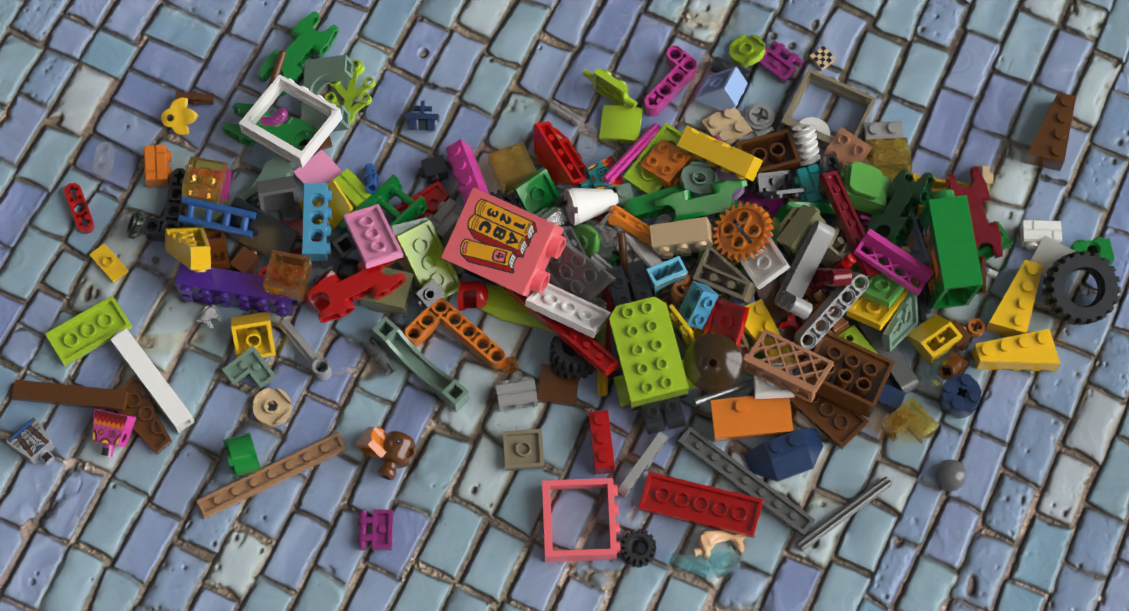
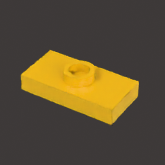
[89,243,129,284]

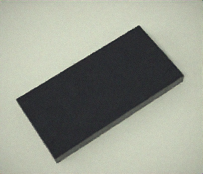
[226,196,300,267]

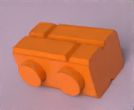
[143,144,172,188]

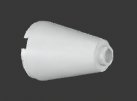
[564,188,619,226]

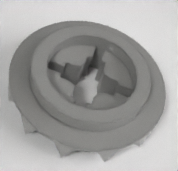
[745,103,774,130]

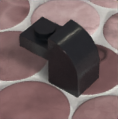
[318,232,357,269]

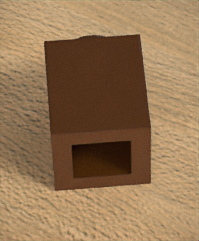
[229,246,260,274]

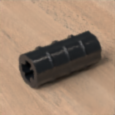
[711,56,751,81]

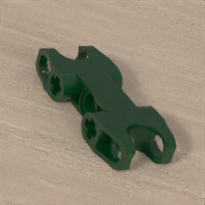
[866,169,934,248]

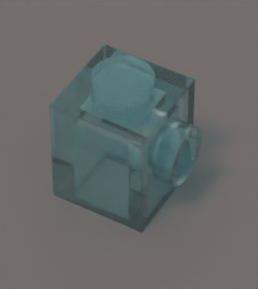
[709,546,742,578]

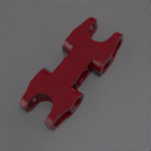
[945,166,1003,259]

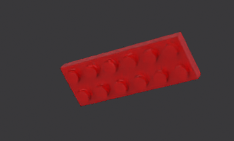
[639,472,764,538]

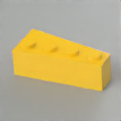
[677,125,763,181]
[165,227,211,272]
[985,260,1044,337]
[972,328,1060,372]

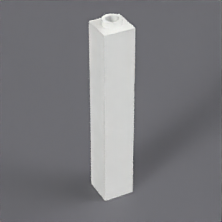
[110,328,194,433]

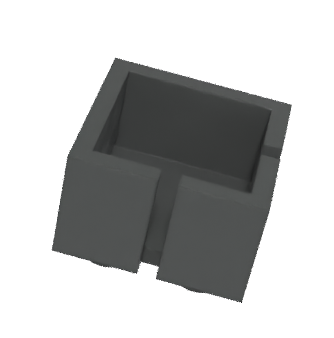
[256,176,301,222]

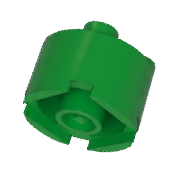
[223,432,260,477]

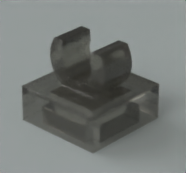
[195,305,221,328]

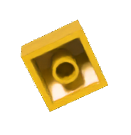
[231,312,276,358]

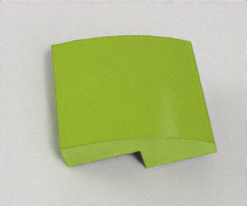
[599,105,643,144]

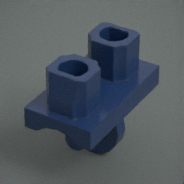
[405,100,440,131]

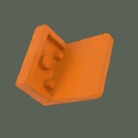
[641,140,693,189]

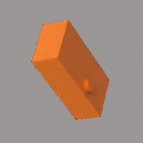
[710,396,793,442]

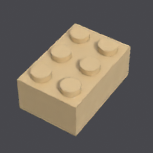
[650,217,716,259]

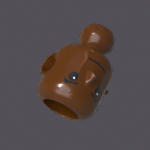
[378,431,415,481]

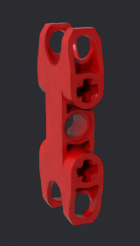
[306,260,406,323]

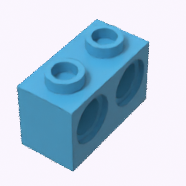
[678,281,719,329]

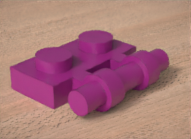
[757,40,804,84]
[356,510,393,551]

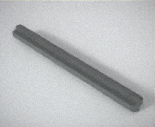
[796,477,892,552]

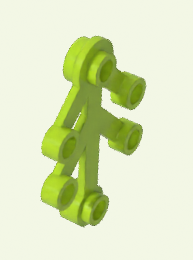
[325,60,376,125]

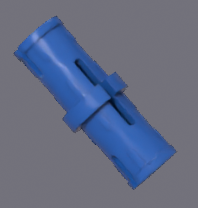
[363,163,379,193]

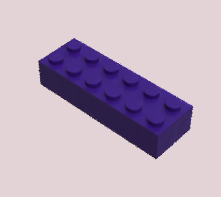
[175,262,297,317]

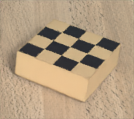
[809,45,836,71]

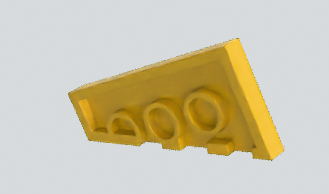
[743,299,796,370]

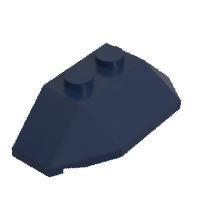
[744,429,823,482]

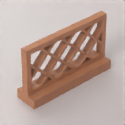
[742,329,834,403]

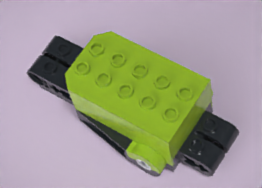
[605,260,696,435]

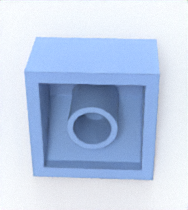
[695,67,748,110]

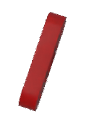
[64,183,95,234]

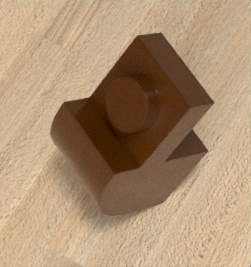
[205,230,230,269]

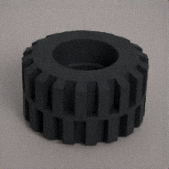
[549,336,596,381]

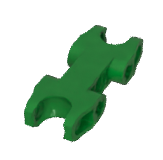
[257,11,339,96]
[222,103,318,157]
[654,179,752,223]

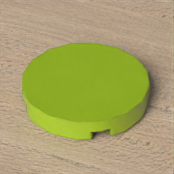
[729,34,765,67]

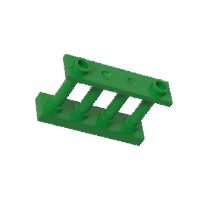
[339,174,428,236]

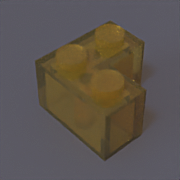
[881,397,939,444]

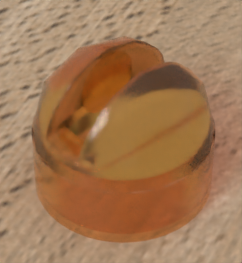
[503,356,518,373]

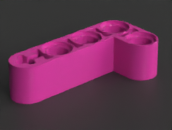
[644,46,697,117]

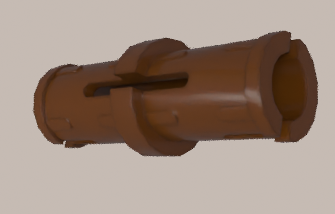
[175,91,214,106]

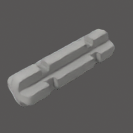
[548,100,582,127]

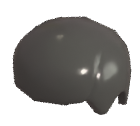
[936,460,966,491]

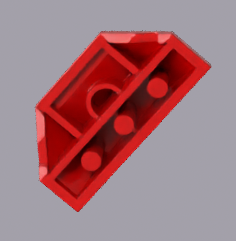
[533,121,587,185]

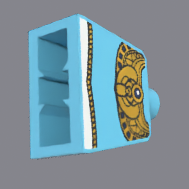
[646,256,688,296]

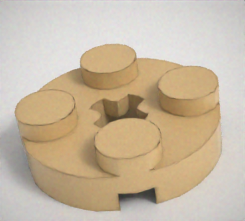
[253,388,292,428]

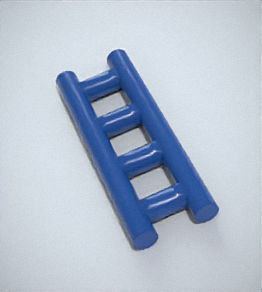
[178,196,257,238]

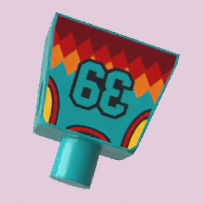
[579,154,626,193]

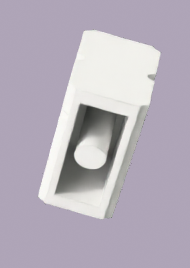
[1020,220,1062,250]

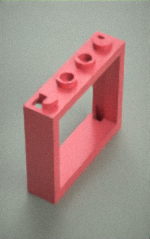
[542,478,621,562]

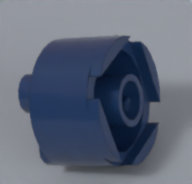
[939,374,981,419]

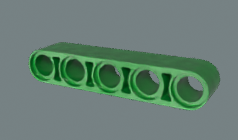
[622,179,704,221]

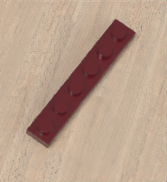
[819,171,882,278]

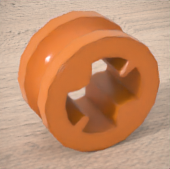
[967,318,985,338]

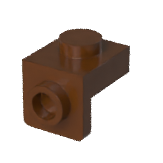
[951,320,971,353]

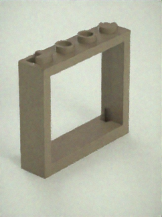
[780,68,876,150]

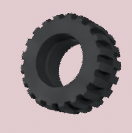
[1042,251,1121,325]

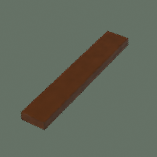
[11,380,129,412]

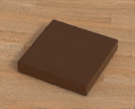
[538,364,579,406]

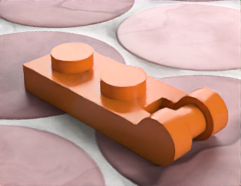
[608,205,652,246]

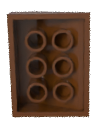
[801,331,895,418]

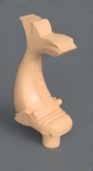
[693,530,746,560]

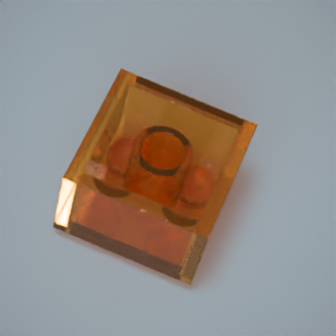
[263,250,312,301]

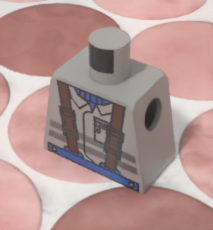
[6,416,55,465]

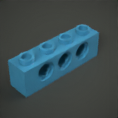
[302,183,332,261]

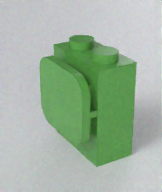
[839,162,889,215]

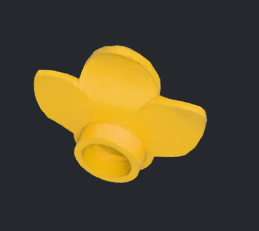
[161,98,199,135]

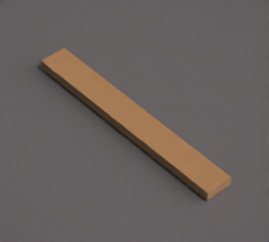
[196,432,347,519]

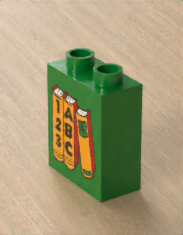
[917,190,983,310]

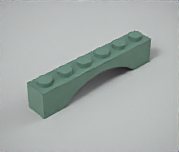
[185,155,295,231]
[372,316,470,412]

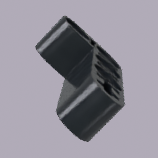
[143,168,190,242]

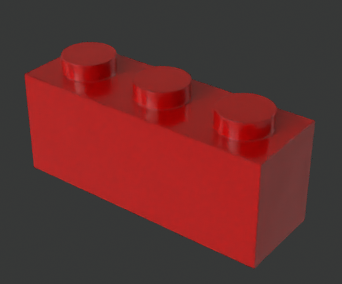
[588,410,615,475]

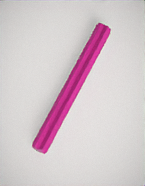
[602,123,661,184]

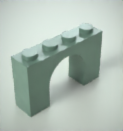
[300,54,353,132]

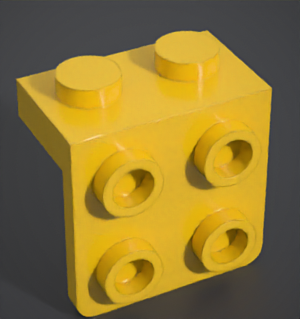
[299,181,353,233]
[668,304,705,346]

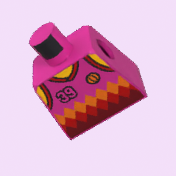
[92,409,136,457]

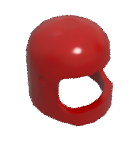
[457,281,488,311]

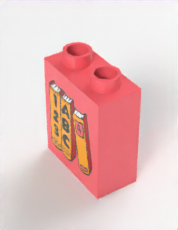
[441,187,566,297]

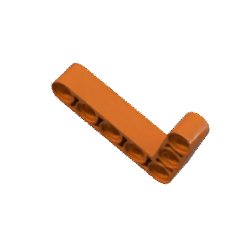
[405,298,505,370]

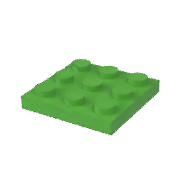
[850,258,914,308]

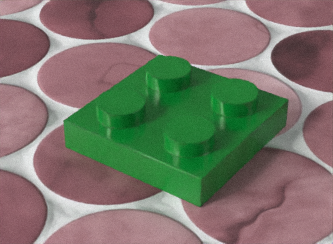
[513,167,560,216]

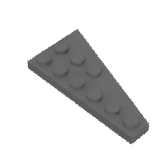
[545,241,616,302]

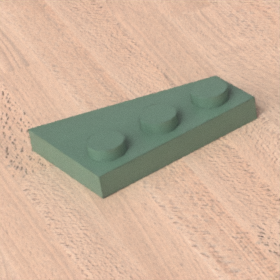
[881,291,918,352]

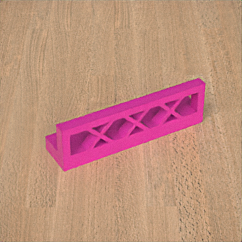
[853,229,934,296]

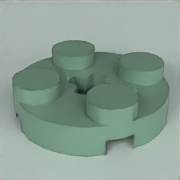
[680,161,718,196]

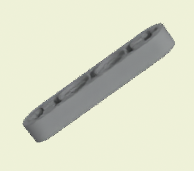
[618,432,669,497]

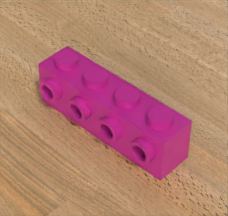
[445,139,489,206]

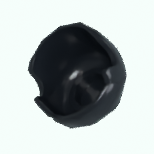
[337,259,360,280]

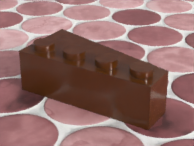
[1024,92,1076,171]

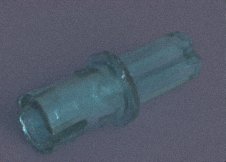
[670,552,710,579]

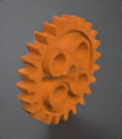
[712,202,774,263]

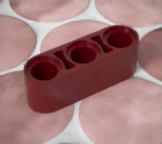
[811,267,852,286]

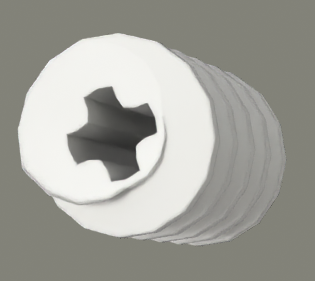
[792,124,820,166]

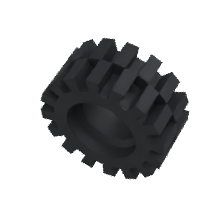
[620,529,656,568]

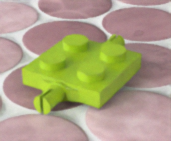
[582,67,638,109]

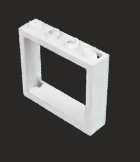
[239,74,342,168]

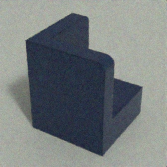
[878,384,906,416]

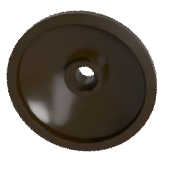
[684,333,743,392]

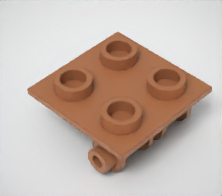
[820,127,872,171]

